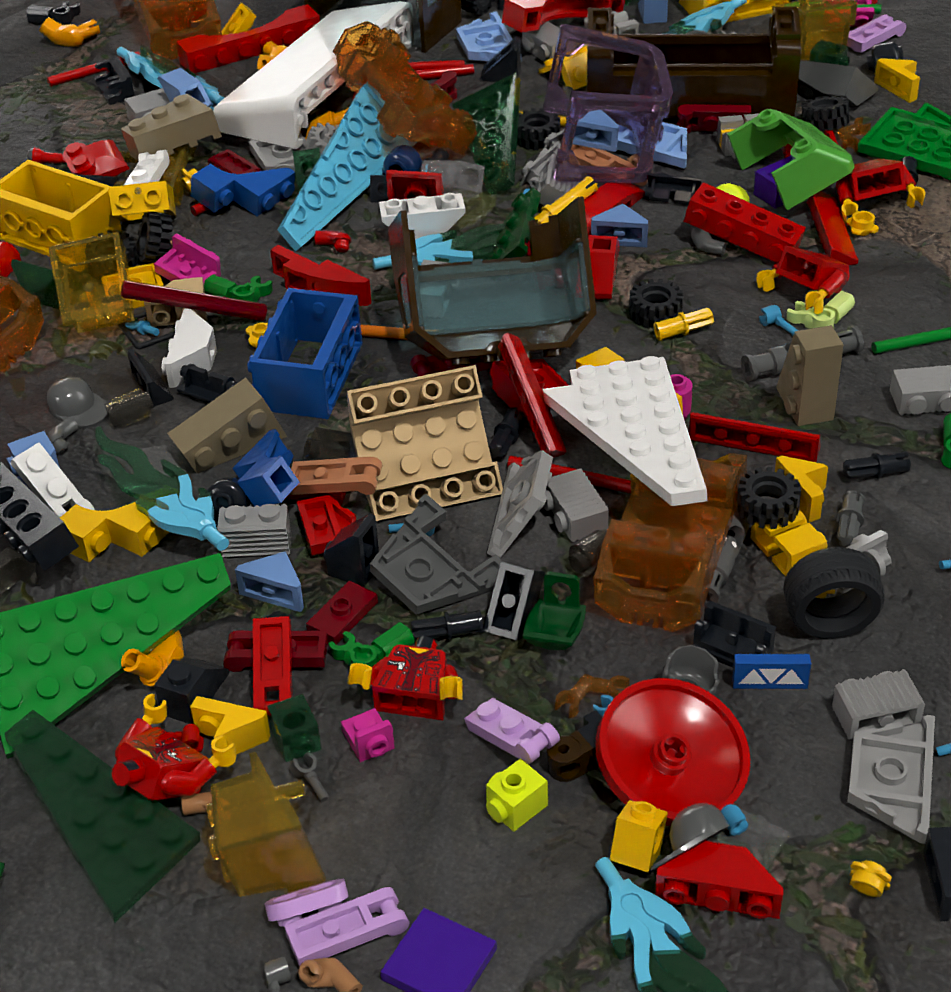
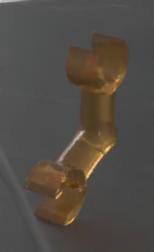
[837,117,871,153]
[555,674,630,718]

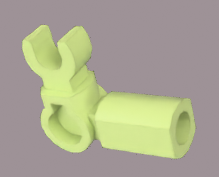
[786,291,855,329]

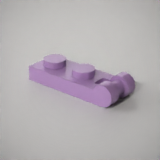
[842,14,906,52]
[464,698,560,764]
[284,887,410,967]

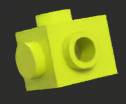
[486,758,548,832]

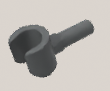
[289,752,329,802]
[264,956,291,992]

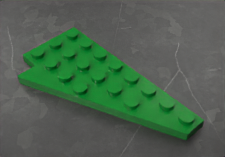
[857,102,951,180]
[0,553,231,759]

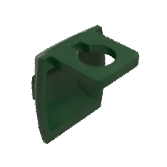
[523,572,586,650]

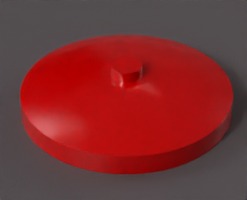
[595,678,751,826]

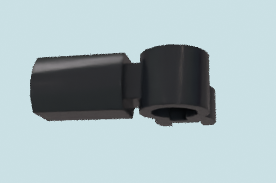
[26,2,81,25]

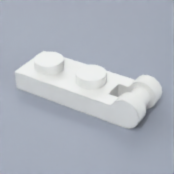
[124,150,169,194]
[10,442,95,518]

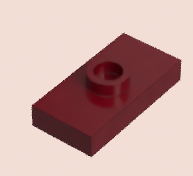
[208,149,261,174]
[306,581,378,645]

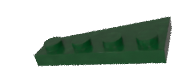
[487,187,541,280]

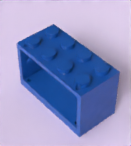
[248,288,363,419]

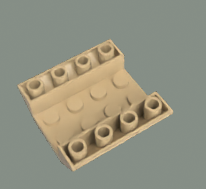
[346,365,503,521]

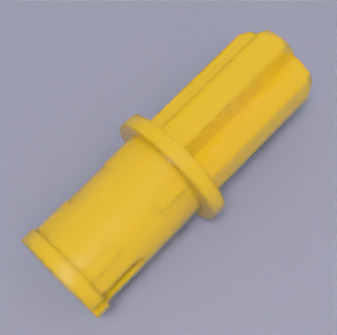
[653,308,714,341]

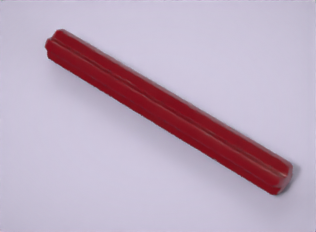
[121,280,267,321]

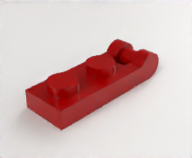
[253,616,294,718]

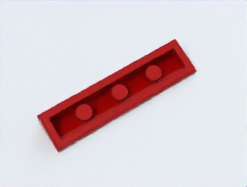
[807,191,859,265]
[498,333,567,458]
[689,412,820,462]

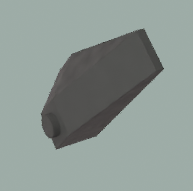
[798,60,879,106]

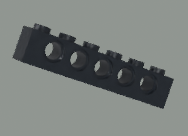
[0,462,79,571]

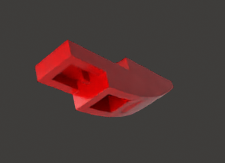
[270,245,372,306]

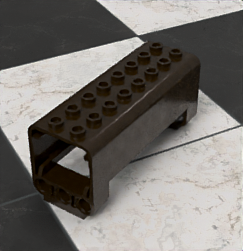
[587,7,801,119]

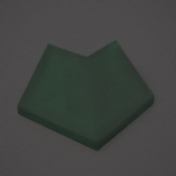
[11,259,91,311]

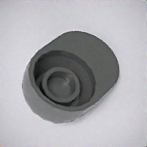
[46,376,109,429]
[650,803,730,872]

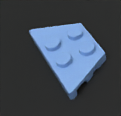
[456,11,513,61]
[617,116,687,169]

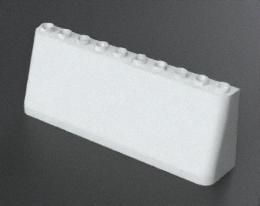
[213,1,414,149]

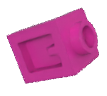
[341,708,395,762]

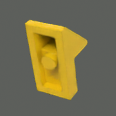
[219,3,257,35]
[874,58,920,103]
[775,456,828,523]
[190,696,271,755]

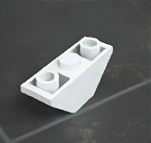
[379,193,465,239]
[162,308,217,388]

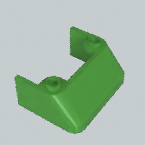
[727,109,855,210]

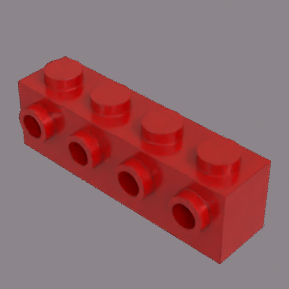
[684,182,806,263]

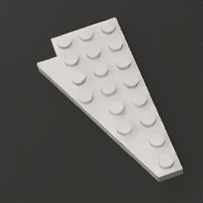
[543,356,707,506]

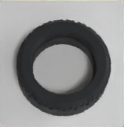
[784,547,885,638]

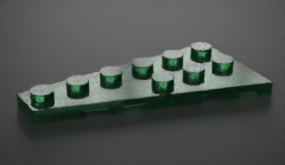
[452,73,521,195]
[4,710,201,923]

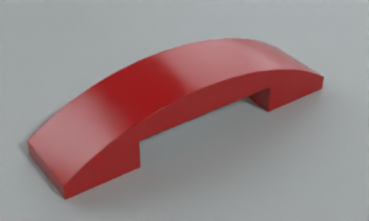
[584,179,645,237]

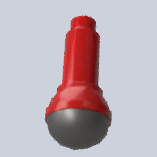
[27,147,66,164]

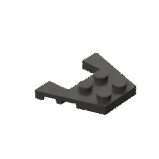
[370,494,504,615]

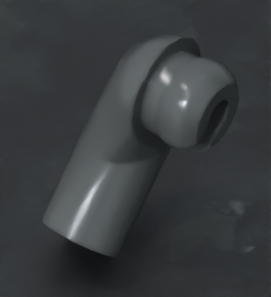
[691,227,726,256]

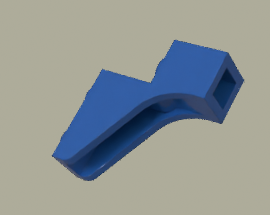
[191,164,295,216]
[232,429,300,507]

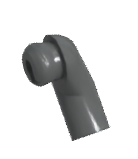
[47,417,78,455]

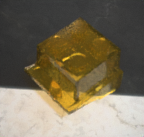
[772,0,858,60]
[49,231,135,333]
[206,752,326,897]

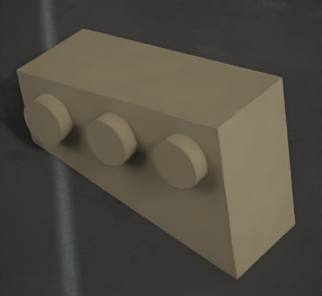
[121,94,222,161]
[776,325,844,426]
[167,377,287,474]

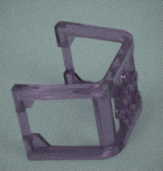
[543,24,673,183]

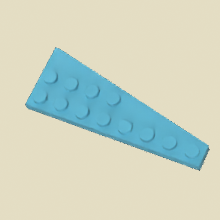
[277,81,418,252]

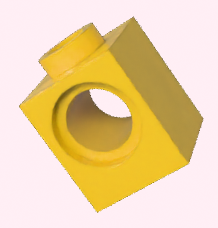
[610,800,668,872]

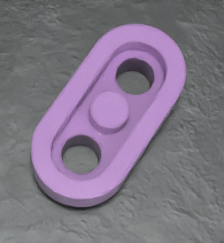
[264,879,349,926]

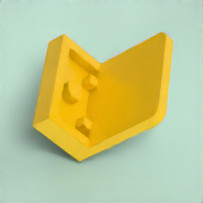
[538,45,587,91]

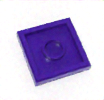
[380,908,497,992]

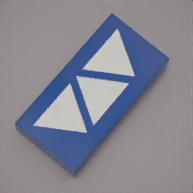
[732,654,811,689]

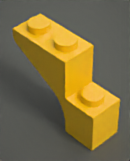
[60,490,179,562]

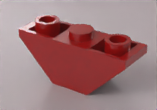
[583,235,620,299]
[655,841,784,919]

